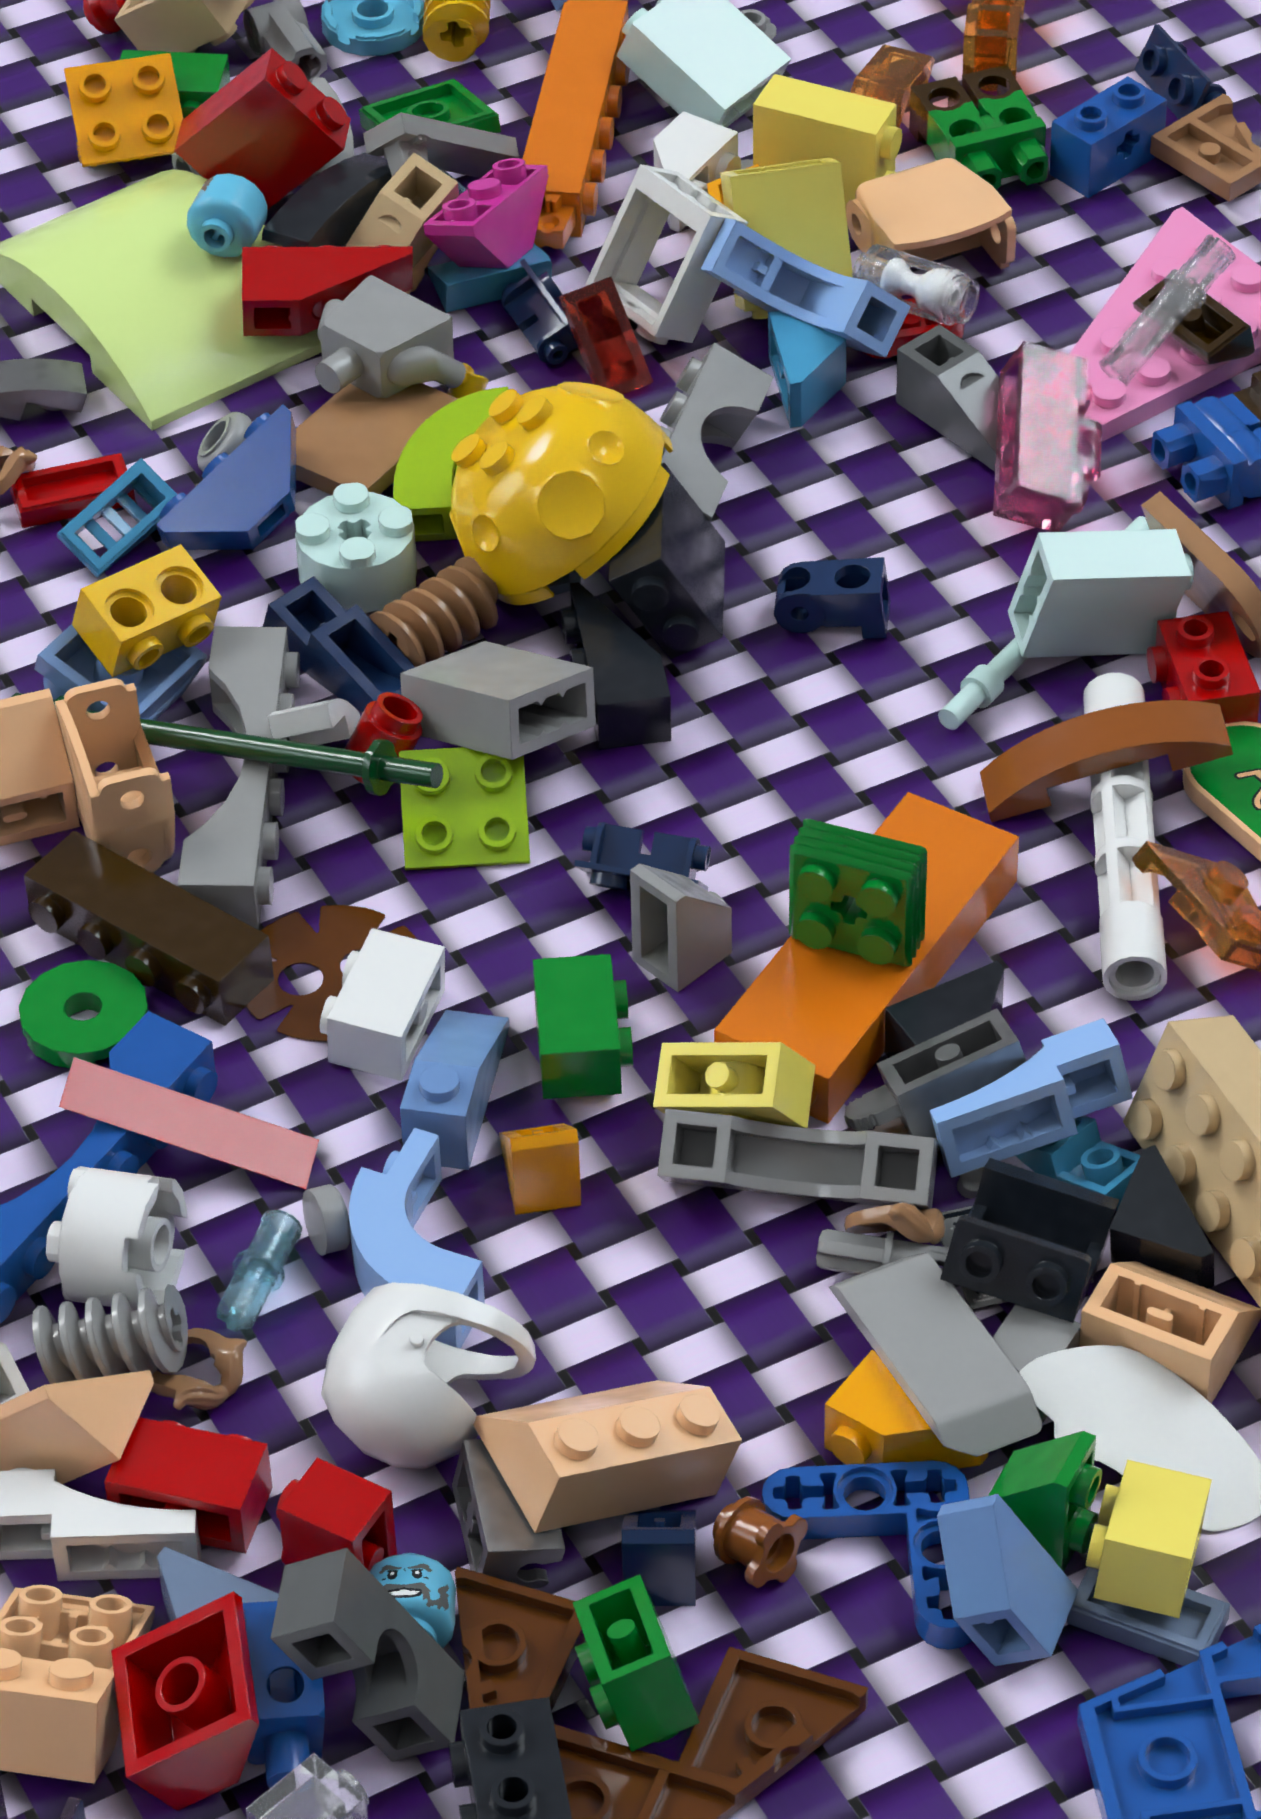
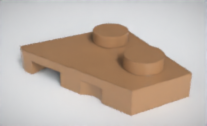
[1150,94,1261,202]

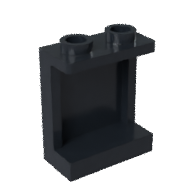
[940,1158,1119,1323]

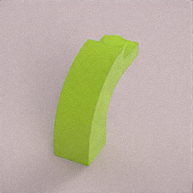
[393,387,509,542]

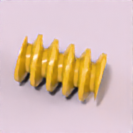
[423,0,490,62]

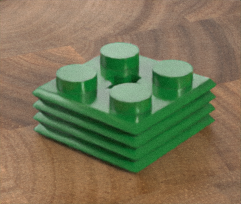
[789,818,928,967]

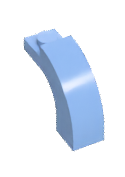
[701,218,911,357]
[349,1128,485,1348]

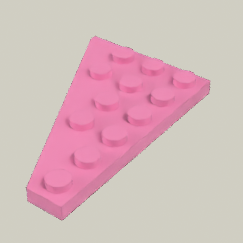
[1026,207,1261,464]

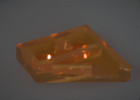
[1132,841,1261,972]

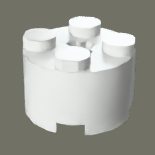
[46,1166,187,1310]

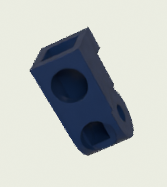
[774,557,891,639]

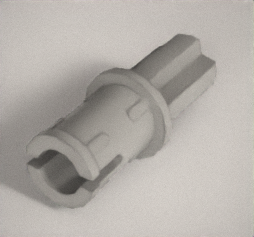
[816,1229,949,1275]

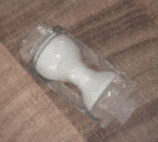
[852,244,980,326]

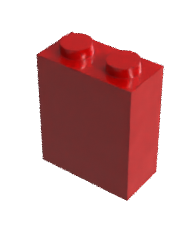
[174,48,351,210]

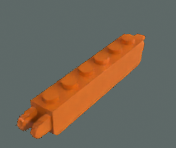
[523,0,630,249]

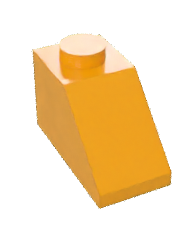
[824,1350,988,1469]

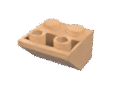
[0,688,80,846]
[1079,1261,1261,1404]

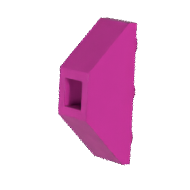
[423,158,549,268]

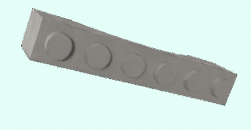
[177,626,300,930]

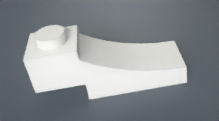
[0,1468,202,1581]

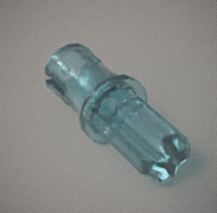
[216,1209,302,1332]

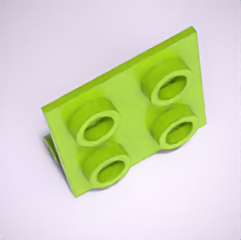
[399,747,530,870]

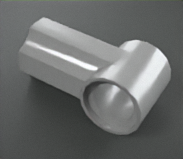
[243,0,327,83]

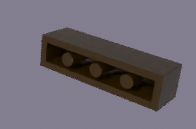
[24,831,274,1026]

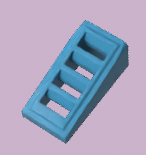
[56,458,177,578]

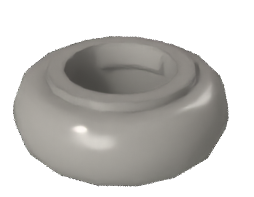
[197,412,252,472]

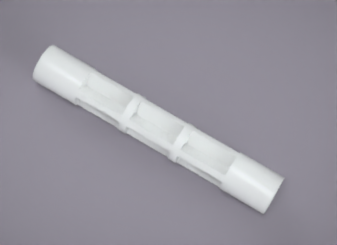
[1083,673,1167,1001]

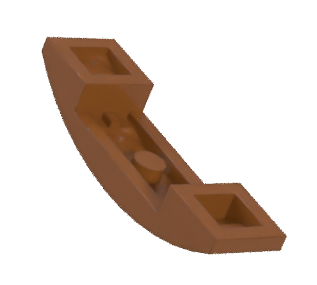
[980,700,1233,822]

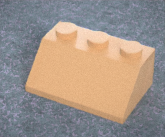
[473,1380,742,1533]

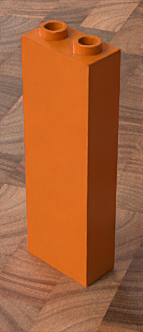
[714,792,1019,1124]

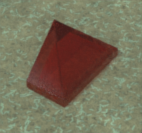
[558,277,653,395]

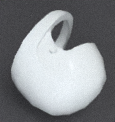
[321,1282,536,1469]

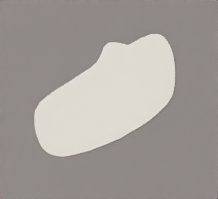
[1019,1345,1261,1532]

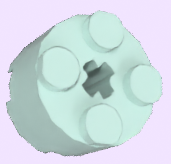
[295,482,417,613]

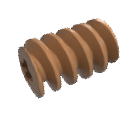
[369,556,498,667]

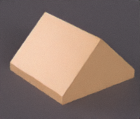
[0,1370,154,1484]

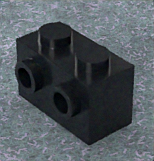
[448,1697,572,1819]

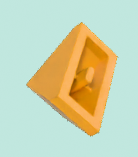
[499,1123,581,1215]

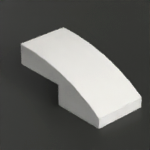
[267,698,360,745]

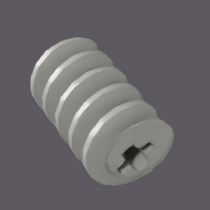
[32,1284,188,1384]

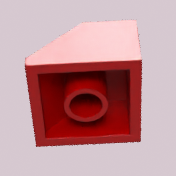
[111,1591,259,1811]

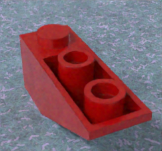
[242,245,413,336]

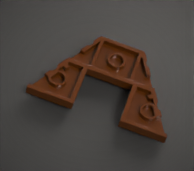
[455,1566,868,1819]

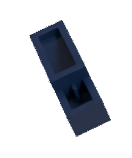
[263,576,415,712]

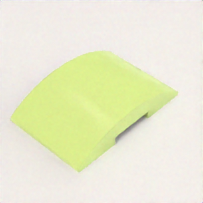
[0,169,322,431]

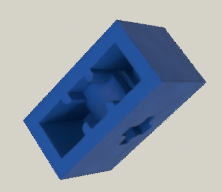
[1049,76,1167,198]

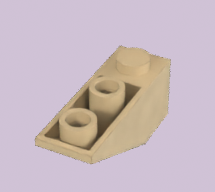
[345,153,459,268]

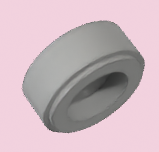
[302,1184,351,1255]

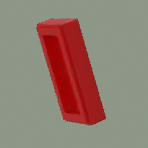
[10,453,136,528]

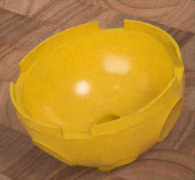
[449,382,673,605]

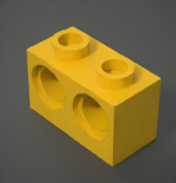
[72,544,222,678]

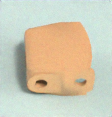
[846,158,1016,300]
[55,678,175,873]

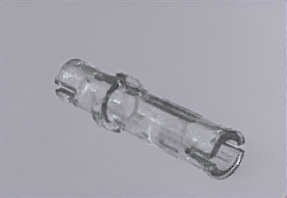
[1099,234,1236,386]

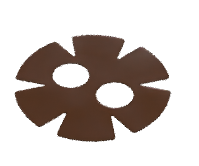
[246,905,417,1042]

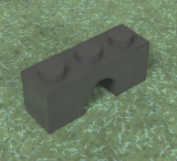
[270,1548,466,1762]

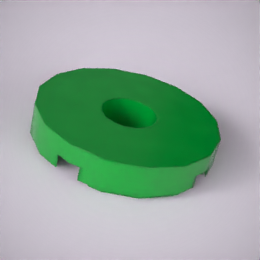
[19,960,148,1068]

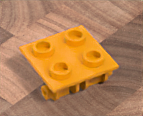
[64,53,183,167]

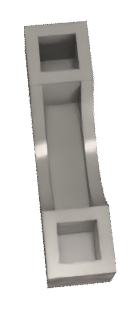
[660,342,774,521]
[657,1108,939,1210]

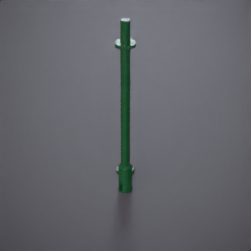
[11,693,443,796]

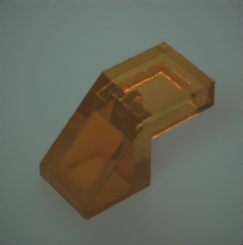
[850,44,935,128]

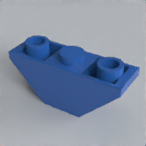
[156,404,296,550]

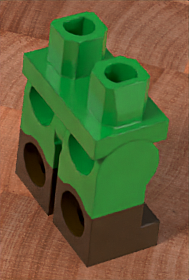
[909,64,1049,190]

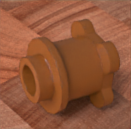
[712,1496,808,1588]

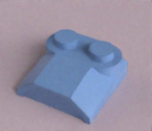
[34,624,207,720]

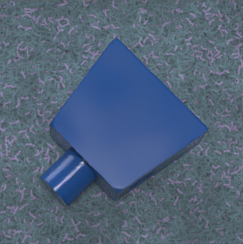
[243,1601,325,1791]

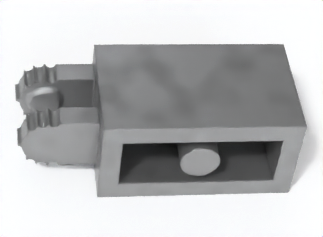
[844,1008,1026,1150]

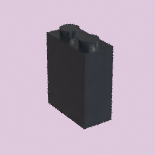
[609,463,725,659]

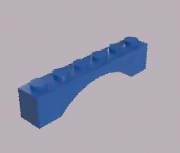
[0,1011,218,1323]

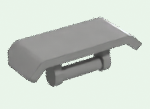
[829,1253,1042,1457]

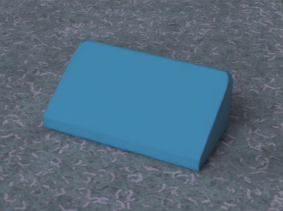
[428,243,552,313]

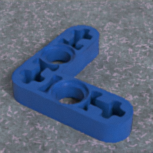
[762,1461,972,1650]

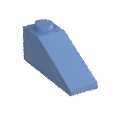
[400,1010,510,1170]

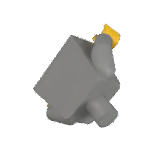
[315,275,489,399]

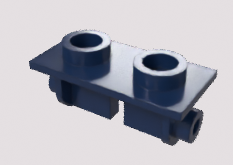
[1134,24,1226,119]
[501,259,592,365]
[574,822,711,891]

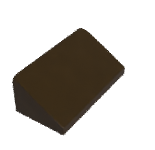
[1133,270,1255,365]

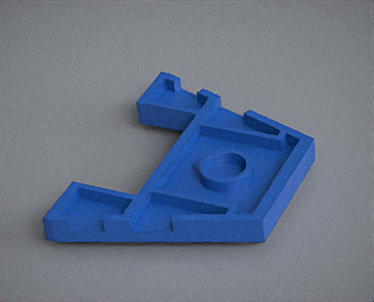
[1077,1624,1261,1819]

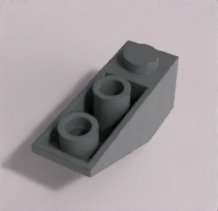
[896,324,1058,486]

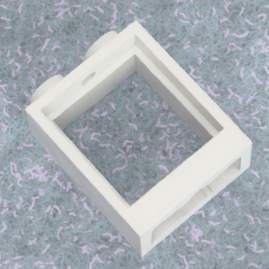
[585,164,749,345]

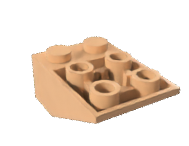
[0,1585,155,1784]

